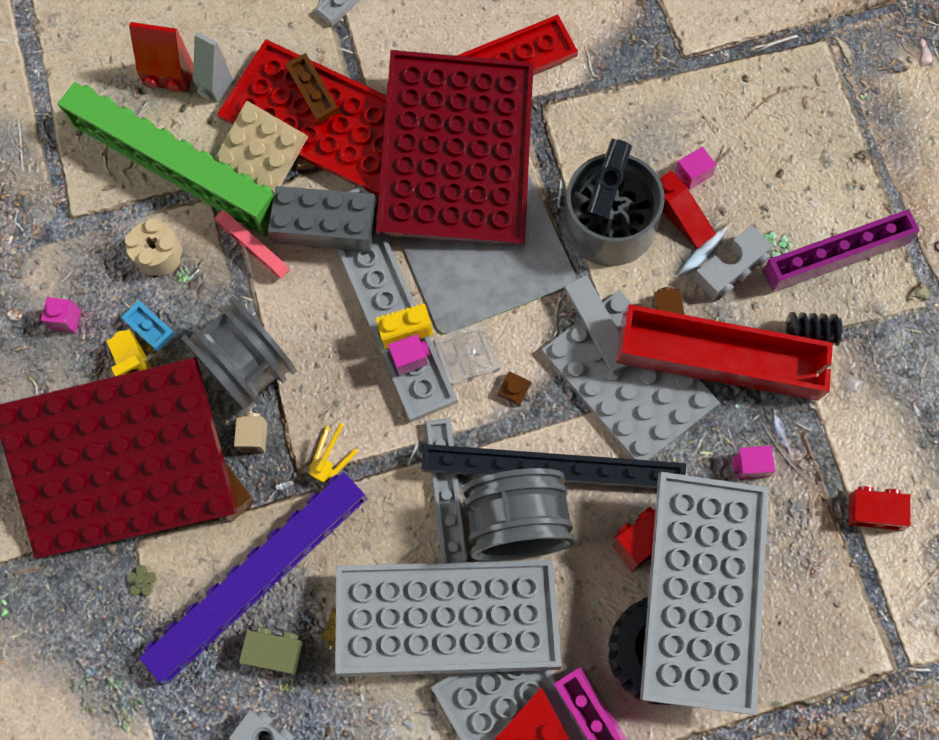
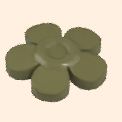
[127,565,157,596]

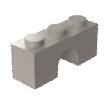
[693,225,773,301]

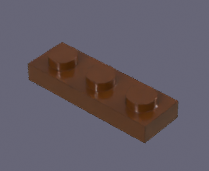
[285,53,339,124]

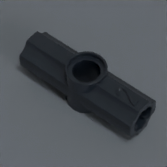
[586,138,633,219]

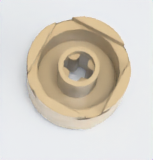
[125,218,183,277]

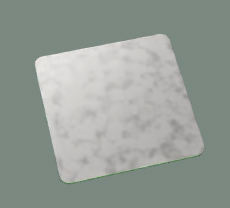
[399,173,576,334]

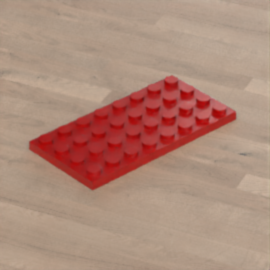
[217,39,387,197]

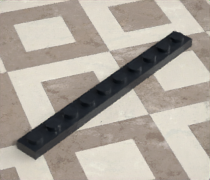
[421,444,686,489]

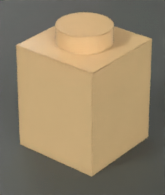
[234,413,267,453]

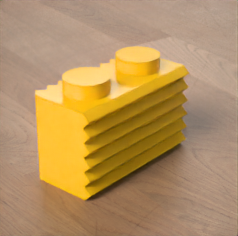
[376,303,434,349]

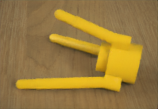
[308,423,358,484]

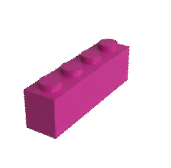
[554,666,628,740]

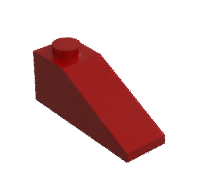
[660,171,716,249]

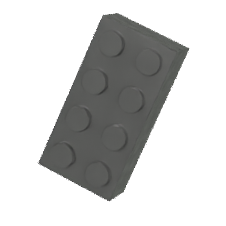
[268,186,377,252]

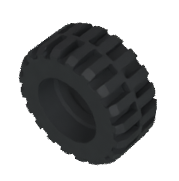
[608,597,672,705]

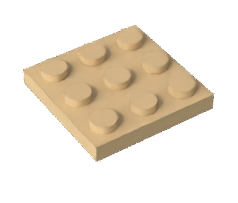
[214,101,308,193]

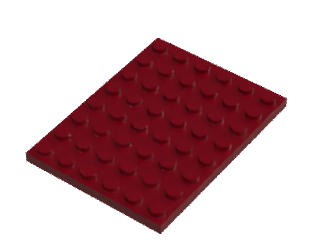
[376,50,534,247]
[0,357,238,559]

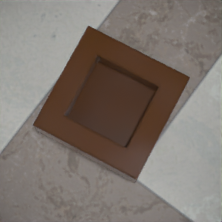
[498,371,532,406]

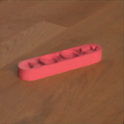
[214,210,290,279]

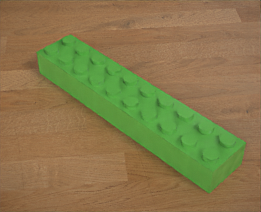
[57,82,274,237]

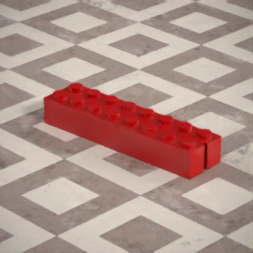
[616,304,833,401]

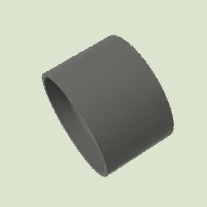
[564,154,664,266]

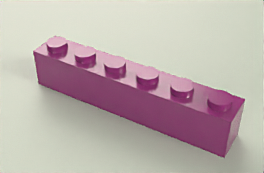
[763,209,920,292]

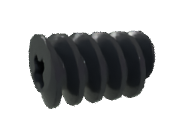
[785,312,843,346]

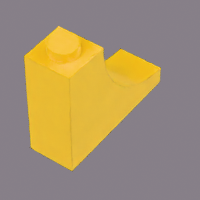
[106,329,152,376]

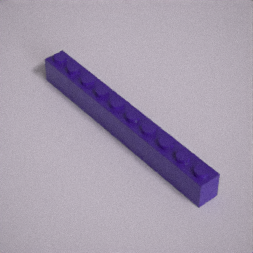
[139,472,368,684]

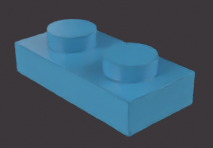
[121,300,176,352]

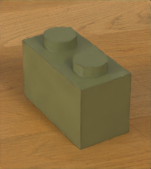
[239,627,304,675]

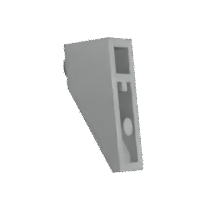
[193,32,233,102]

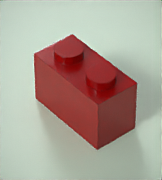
[848,486,911,531]

